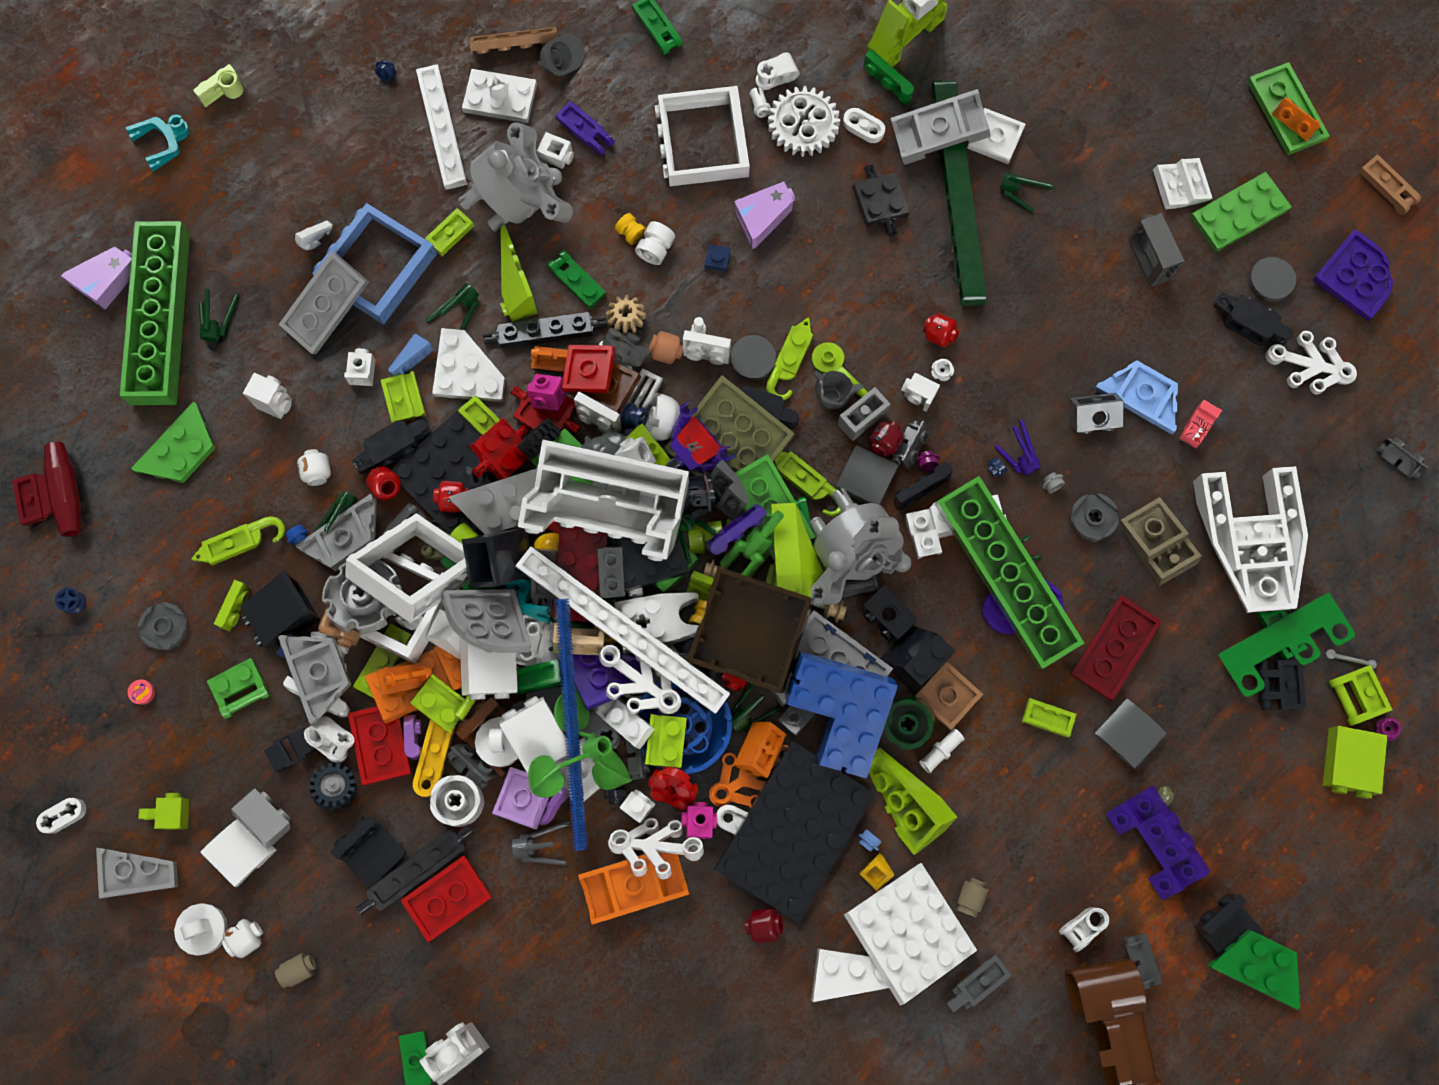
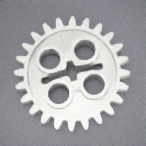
[768,86,840,157]

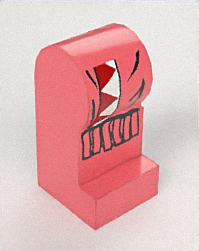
[1179,400,1222,449]

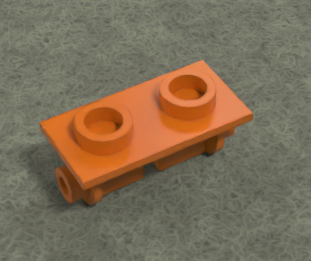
[1272,97,1321,141]
[531,346,568,372]
[377,662,432,695]

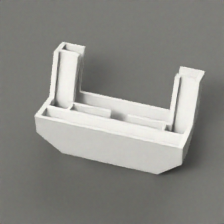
[518,440,689,561]

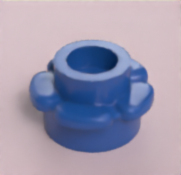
[285,524,308,546]

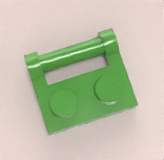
[207,658,271,719]

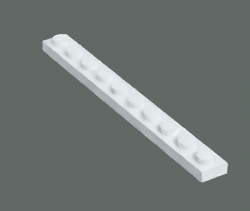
[516,546,730,714]

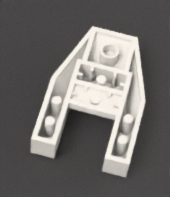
[1193,466,1308,613]

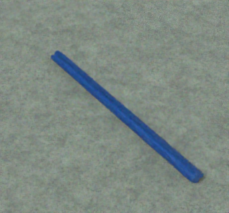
[554,598,587,851]

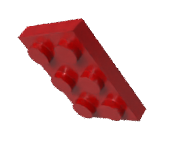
[348,706,412,786]
[401,856,493,943]

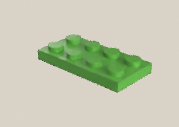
[1247,62,1330,155]
[1190,172,1292,253]
[735,454,816,561]

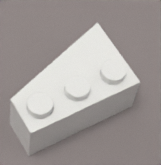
[811,949,889,1002]

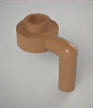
[318,607,360,648]

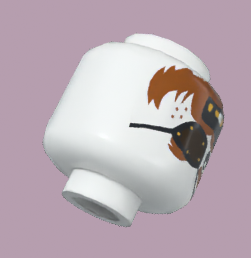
[222,919,263,958]

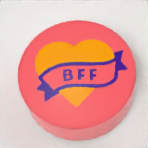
[128,680,155,705]

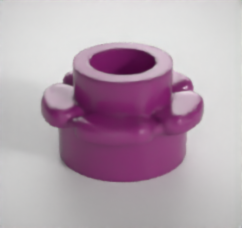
[917,451,940,471]
[1376,717,1401,741]

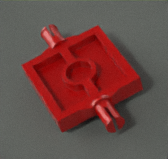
[510,386,581,435]
[470,418,530,480]

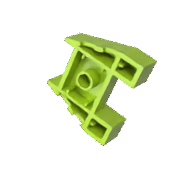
[867,0,948,67]

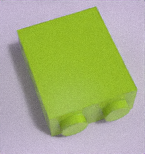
[1323,726,1387,799]

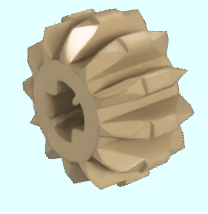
[606,294,646,335]

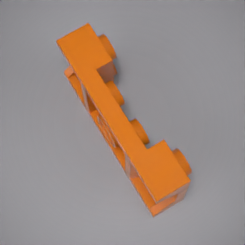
[365,646,462,724]
[578,852,690,925]

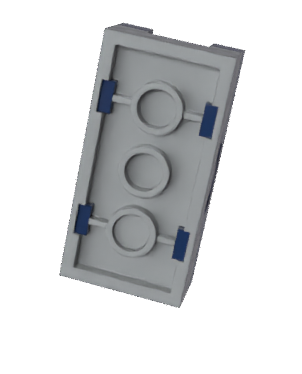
[794,611,893,676]

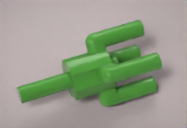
[720,510,784,577]

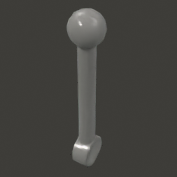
[1325,649,1377,669]

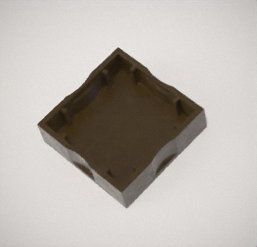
[687,567,815,693]

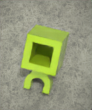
[139,793,190,830]

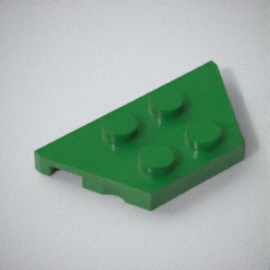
[1208,930,1300,1010]

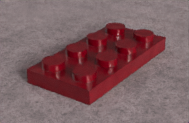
[552,526,609,622]
[1069,595,1162,702]

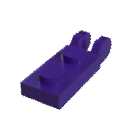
[555,101,615,156]
[706,504,767,555]

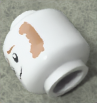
[297,449,331,486]

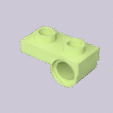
[193,64,243,107]

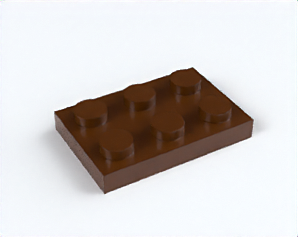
[566,362,641,414]

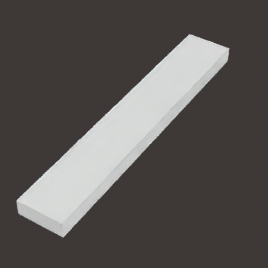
[416,64,467,190]

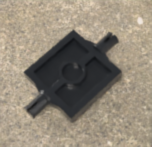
[852,165,910,236]

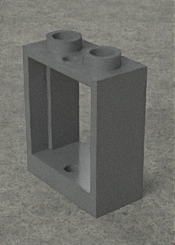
[1128,213,1184,287]

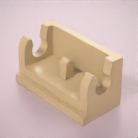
[553,623,604,655]

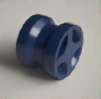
[621,403,649,429]
[54,588,86,615]

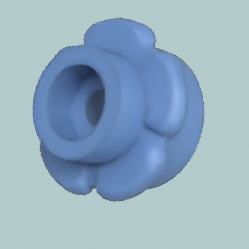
[859,829,882,852]

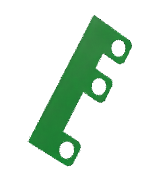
[1218,593,1355,697]

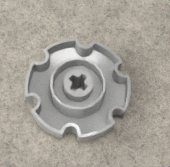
[322,560,403,634]

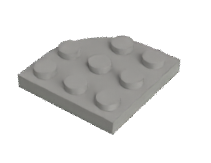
[441,589,532,653]

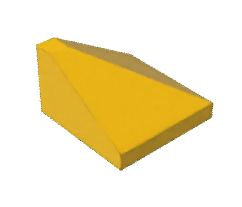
[860,853,894,892]

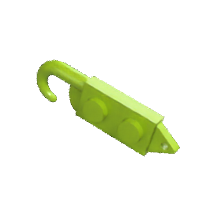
[766,318,813,400]
[774,451,841,517]
[192,516,285,566]

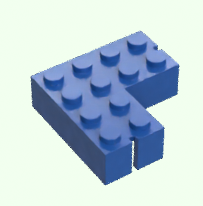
[785,651,898,779]

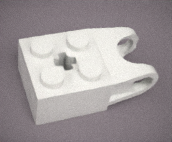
[614,593,699,654]
[419,1022,490,1085]

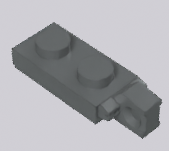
[945,954,1012,1013]

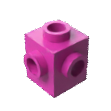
[527,374,567,411]
[681,802,717,839]

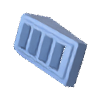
[388,334,433,377]

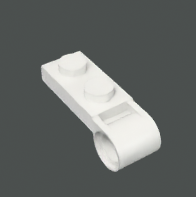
[593,697,654,749]

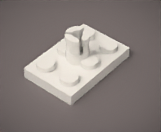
[462,69,537,123]

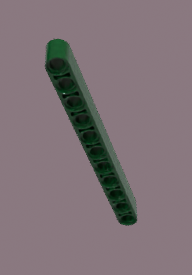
[932,79,986,307]

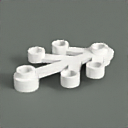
[1265,331,1357,395]
[599,645,681,715]
[608,818,704,879]

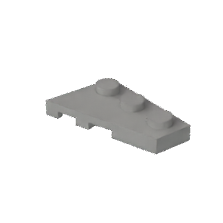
[96,848,178,899]

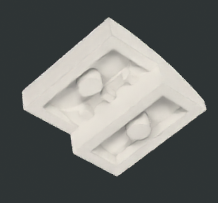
[1153,158,1212,209]
[201,819,277,887]

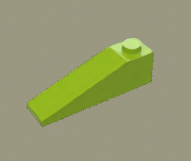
[500,225,538,323]
[771,503,824,597]
[869,748,957,855]

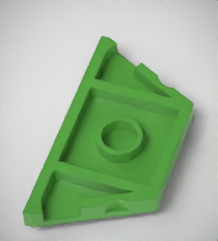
[131,401,215,483]

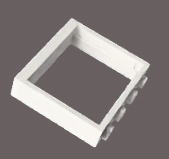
[654,86,750,186]
[345,513,469,623]
[331,550,459,664]

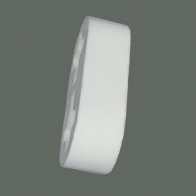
[36,798,86,834]

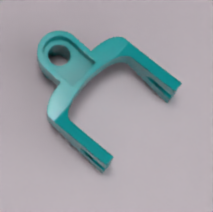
[125,115,190,172]
[505,577,551,625]

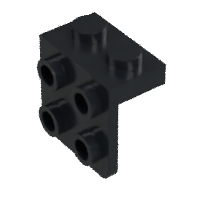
[330,816,406,887]
[1194,893,1264,957]

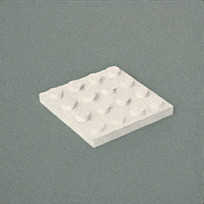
[844,863,977,1005]

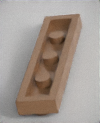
[469,27,558,54]

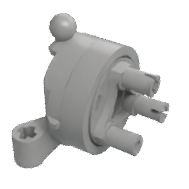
[458,122,573,232]
[809,488,911,605]

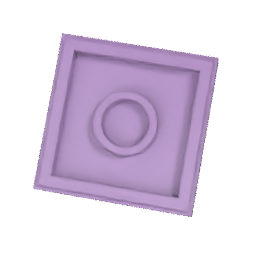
[492,767,549,830]

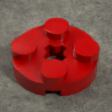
[649,767,698,811]

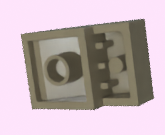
[1120,497,1202,586]

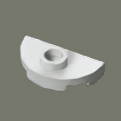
[295,221,333,251]

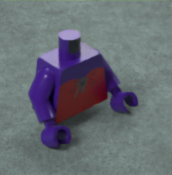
[667,401,736,473]

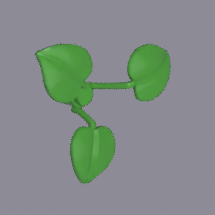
[528,687,632,798]

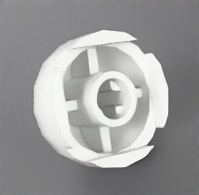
[645,393,680,441]

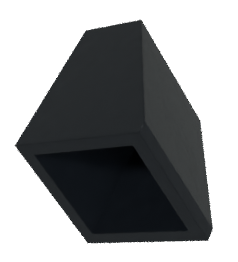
[461,528,529,588]
[240,571,321,651]
[880,626,956,694]

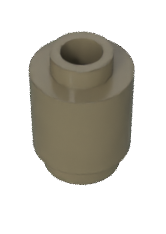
[957,877,989,917]
[275,952,316,988]

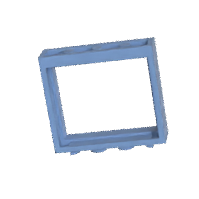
[312,203,437,325]

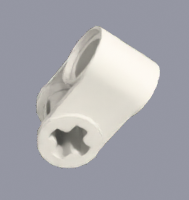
[755,53,800,90]
[304,716,355,763]
[1059,907,1109,952]

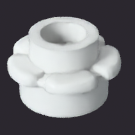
[931,359,954,381]

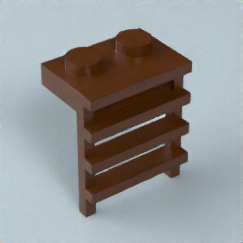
[456,697,506,777]

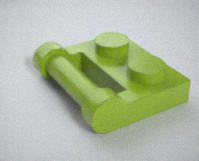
[1328,665,1392,726]

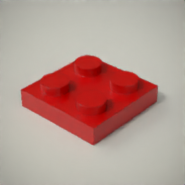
[561,345,616,393]

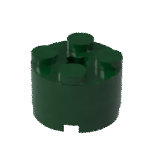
[884,696,936,749]

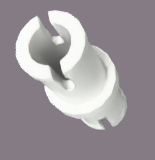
[919,728,965,773]

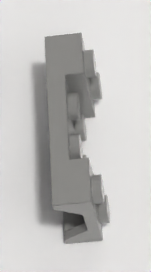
[891,89,991,165]

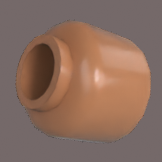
[649,331,683,364]

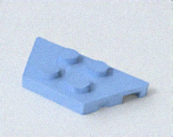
[1094,360,1178,435]

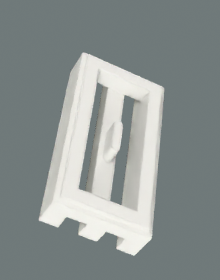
[623,369,663,409]

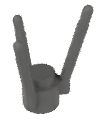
[512,821,570,866]

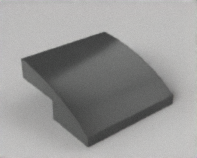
[835,445,898,505]
[710,460,749,521]
[1095,699,1167,770]

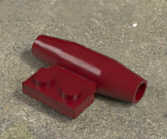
[12,442,81,537]

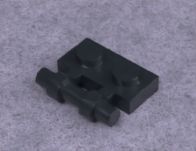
[1257,660,1306,710]

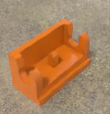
[734,722,787,778]

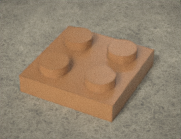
[915,662,983,731]

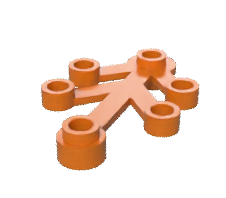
[709,745,788,808]

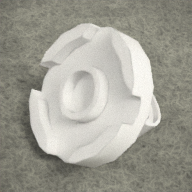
[475,717,518,767]
[174,903,228,955]

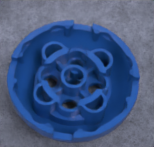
[636,681,732,774]

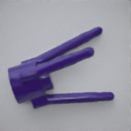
[995,420,1041,476]

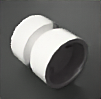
[635,221,675,265]

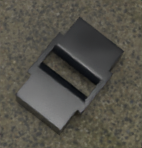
[264,728,318,773]

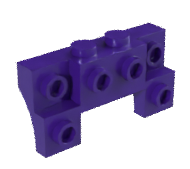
[1106,785,1210,900]

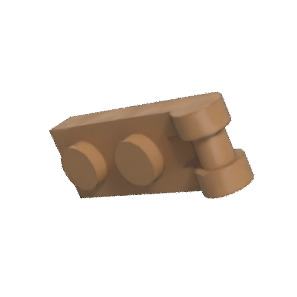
[1359,154,1421,215]

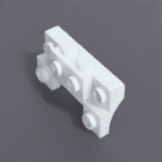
[904,494,1007,559]

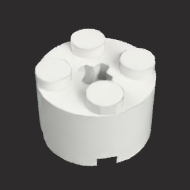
[430,775,485,827]

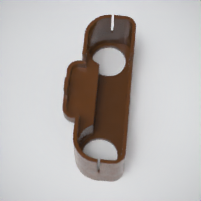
[1065,959,1163,1085]

